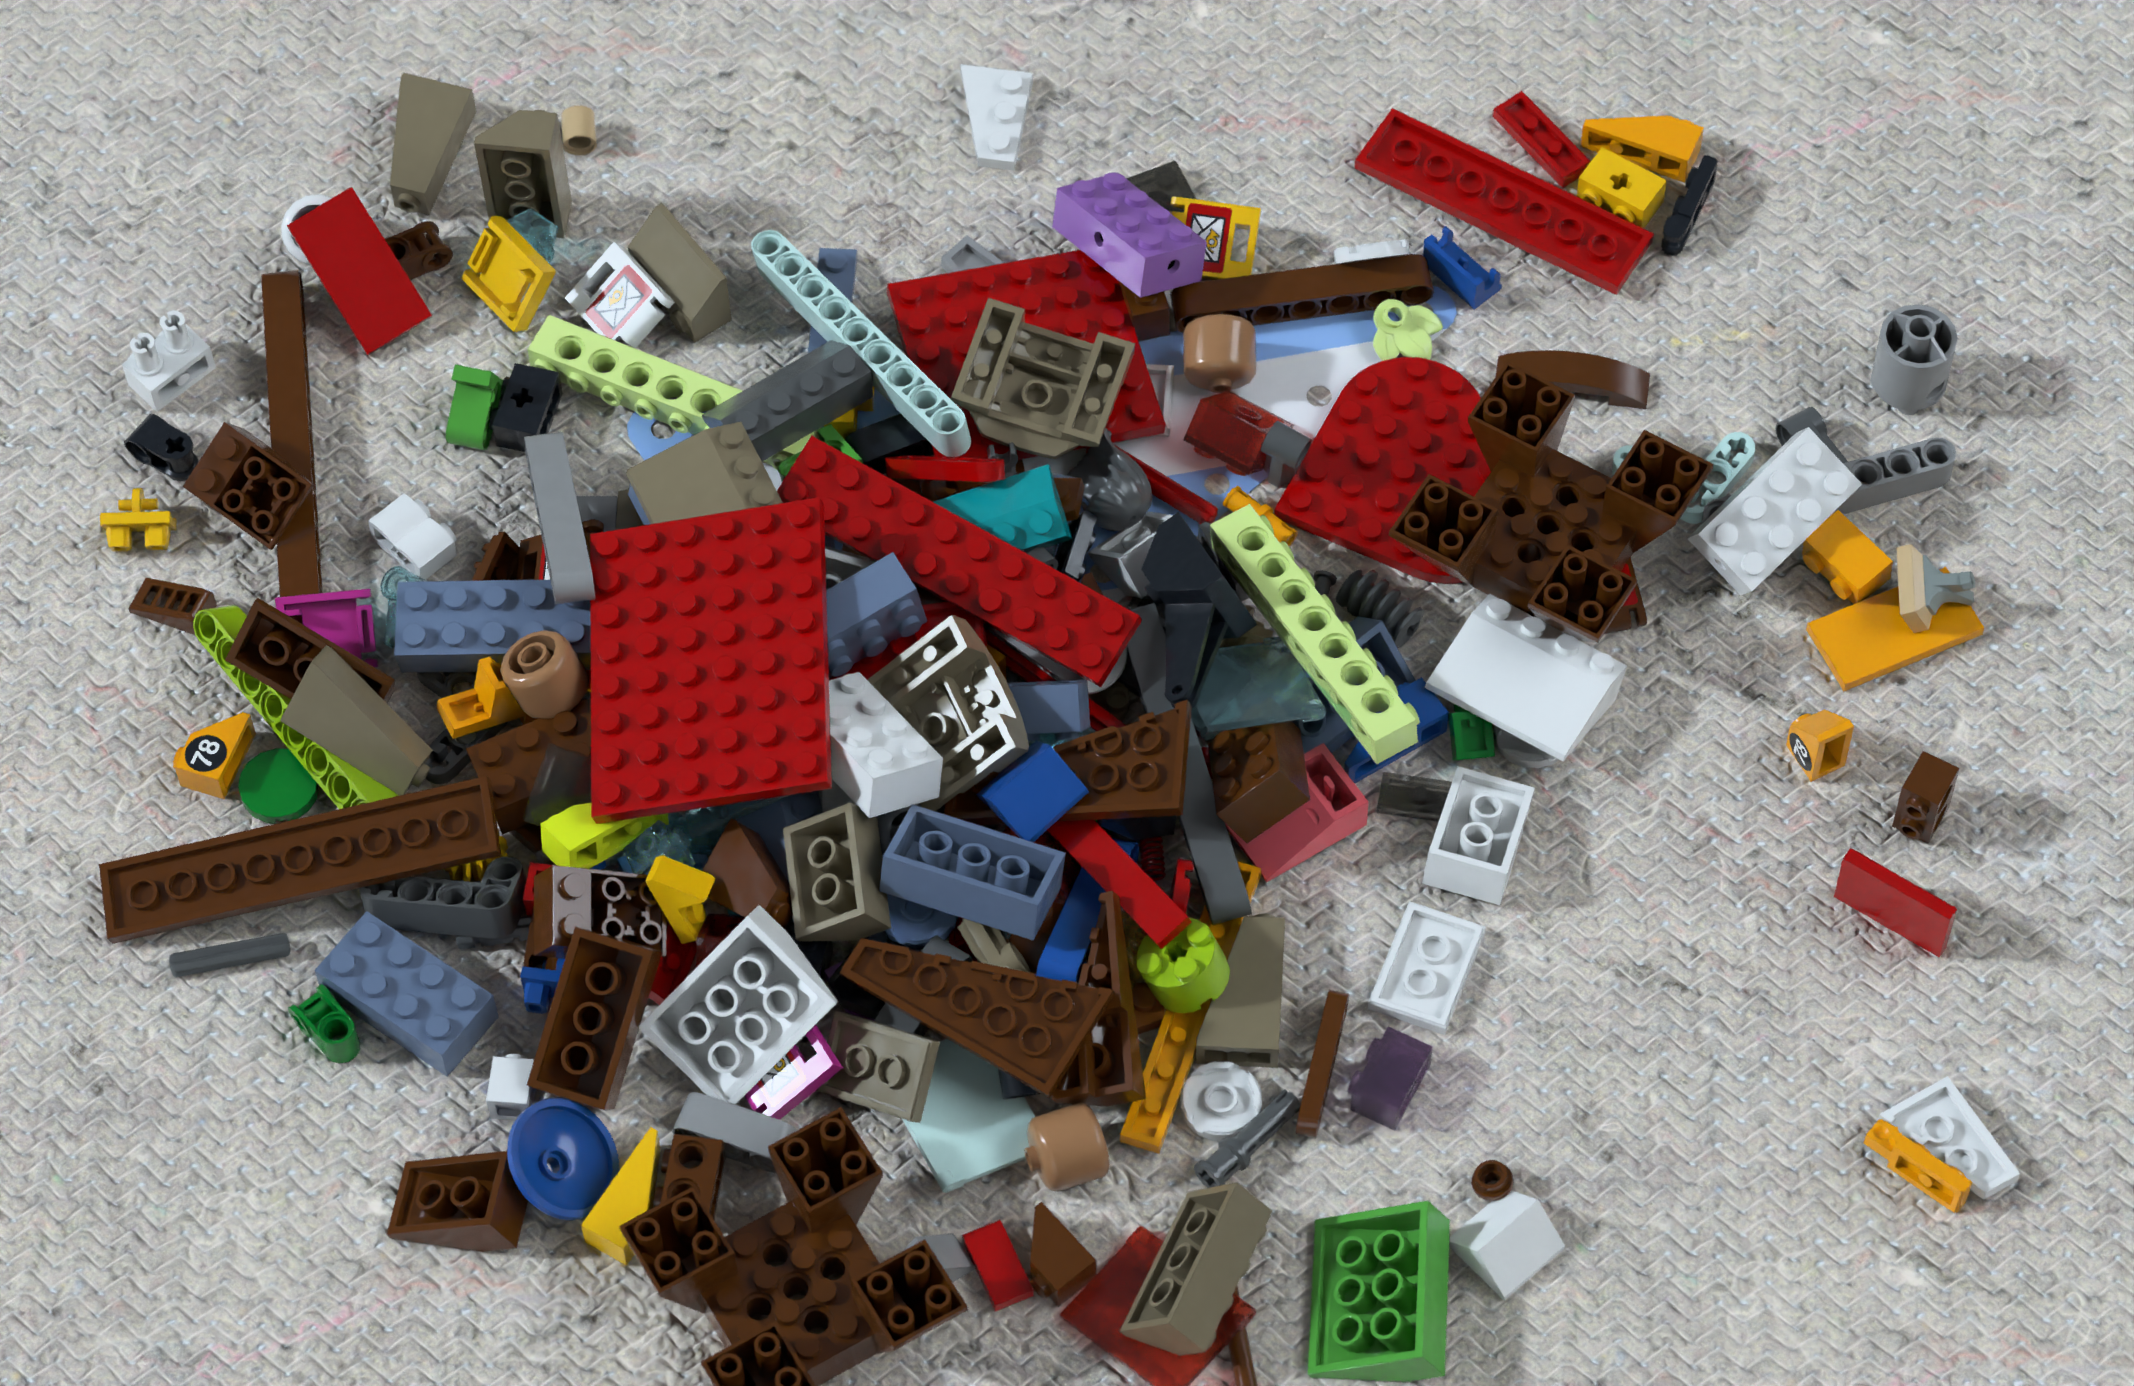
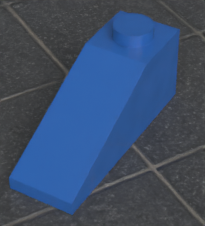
[1344,677,1449,783]

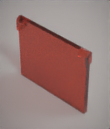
[1060,1226,1257,1386]

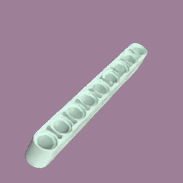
[751,230,971,457]

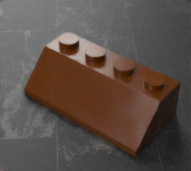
[225,597,395,704]
[526,927,663,1110]

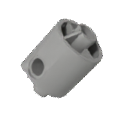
[1870,304,1958,415]

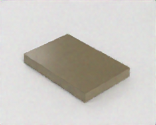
[815,1011,940,1123]

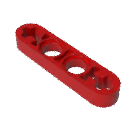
[885,455,1005,482]

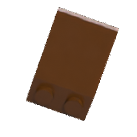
[386,1151,528,1252]

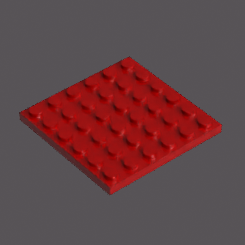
[887,250,1166,460]

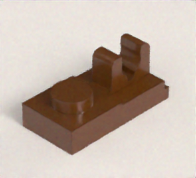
[471,532,520,581]

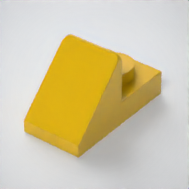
[645,855,715,944]

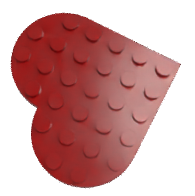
[1274,357,1491,584]

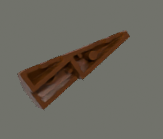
[1052,891,1146,1107]

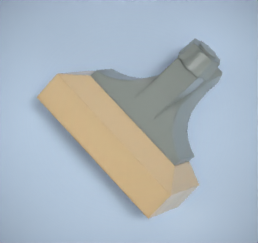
[1896,544,1976,633]

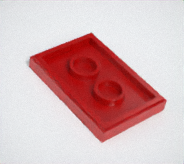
[1834,848,1957,958]

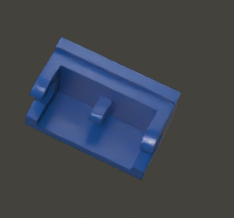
[1423,226,1502,310]

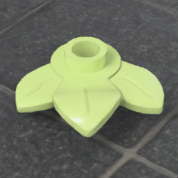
[1373,299,1443,361]

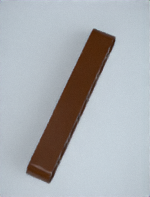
[1170,254,1434,333]

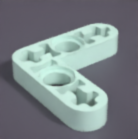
[1612,432,1755,524]

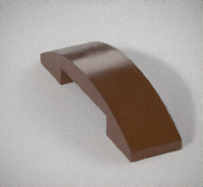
[1496,350,1650,409]

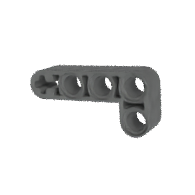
[359,856,526,939]

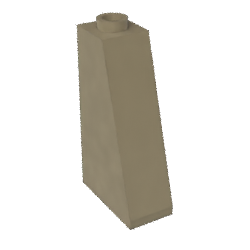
[390,72,476,215]
[280,645,433,795]
[1196,913,1285,1068]

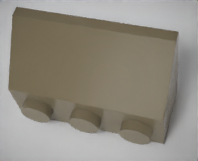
[628,203,732,343]
[783,802,891,941]

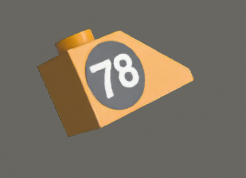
[1786,709,1854,782]
[173,712,256,799]

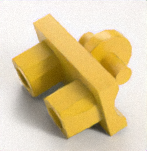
[100,488,177,551]

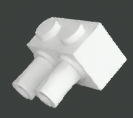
[122,310,216,412]

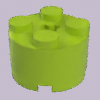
[1137,918,1230,1013]

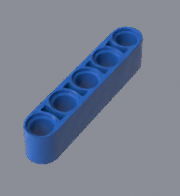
[1036,837,1139,983]

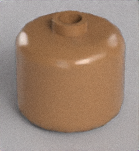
[1183,314,1256,393]
[500,630,589,719]
[1024,1103,1110,1191]

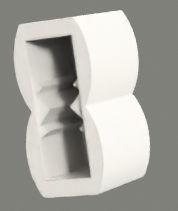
[368,494,457,581]

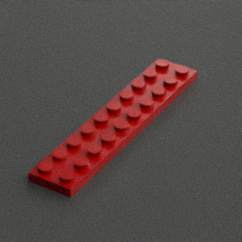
[777,435,1142,687]

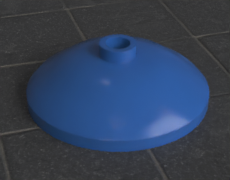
[507,1098,620,1220]

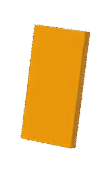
[1806,567,1984,691]

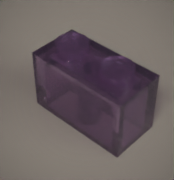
[1347,1026,1433,1131]

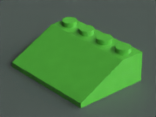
[1308,1201,1450,1382]

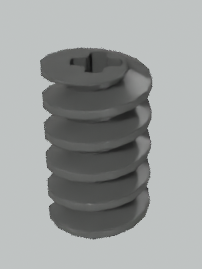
[1336,569,1424,648]

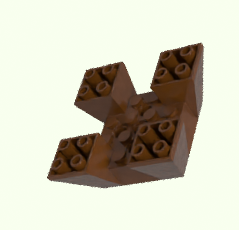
[1389,361,1714,643]
[619,1107,968,1386]

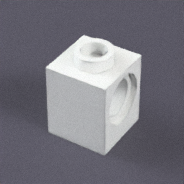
[486,1054,536,1120]

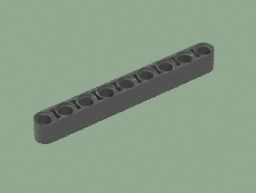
[1126,603,1252,925]

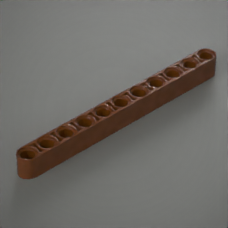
[261,270,323,624]

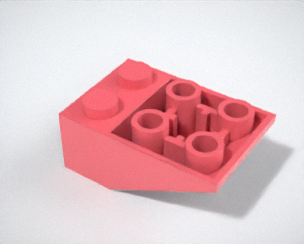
[1225,743,1369,883]

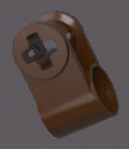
[385,221,453,280]

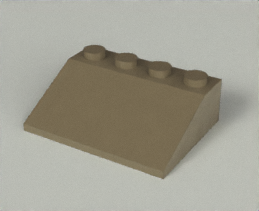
[626,422,783,524]

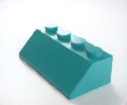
[933,464,1072,554]

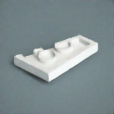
[960,64,1033,171]

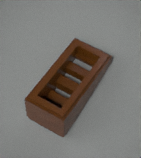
[128,578,217,635]

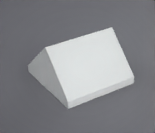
[1449,1190,1565,1300]

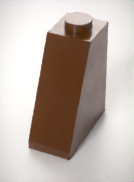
[702,818,793,930]

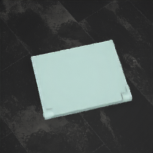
[902,1039,1035,1193]

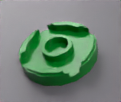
[238,748,319,824]

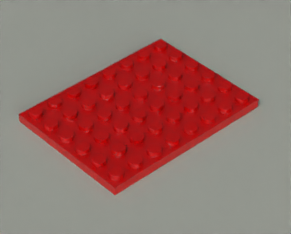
[590,497,832,824]

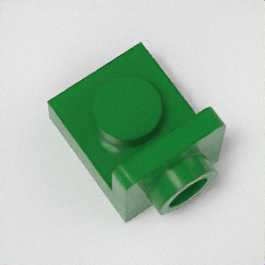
[1448,704,1495,761]

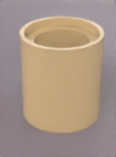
[561,106,597,155]

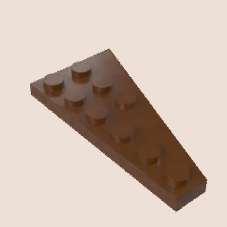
[944,699,1192,825]
[839,938,1115,1099]

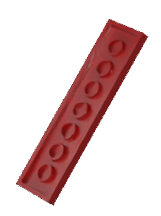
[1355,108,1654,295]

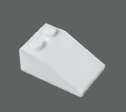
[1422,766,1535,905]

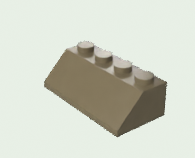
[474,110,572,238]
[1120,1182,1273,1356]

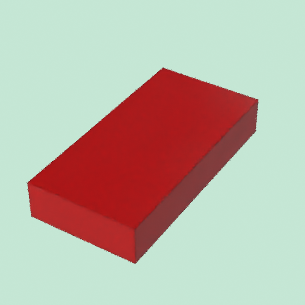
[962,1220,1034,1312]

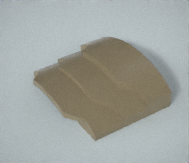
[951,298,1135,459]
[868,615,1029,811]

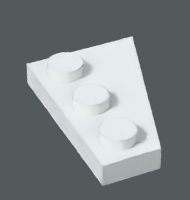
[1877,1076,2020,1200]

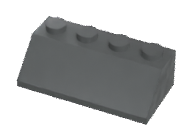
[702,340,873,462]

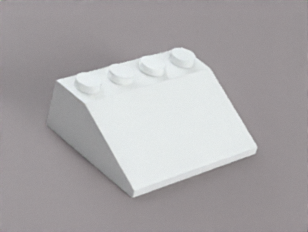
[1425,594,1627,761]
[638,905,838,1105]

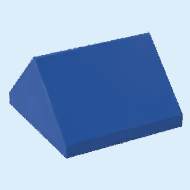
[977,740,1089,842]

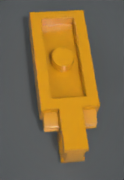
[1863,1119,1973,1213]

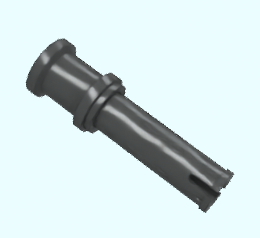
[1194,1089,1301,1188]

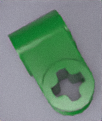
[288,984,360,1064]

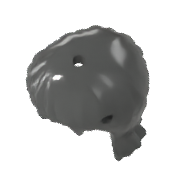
[1065,428,1152,531]

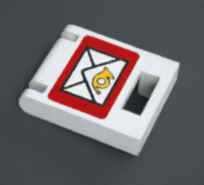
[565,242,675,348]

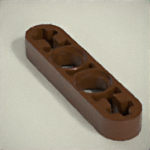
[1296,990,1350,1138]

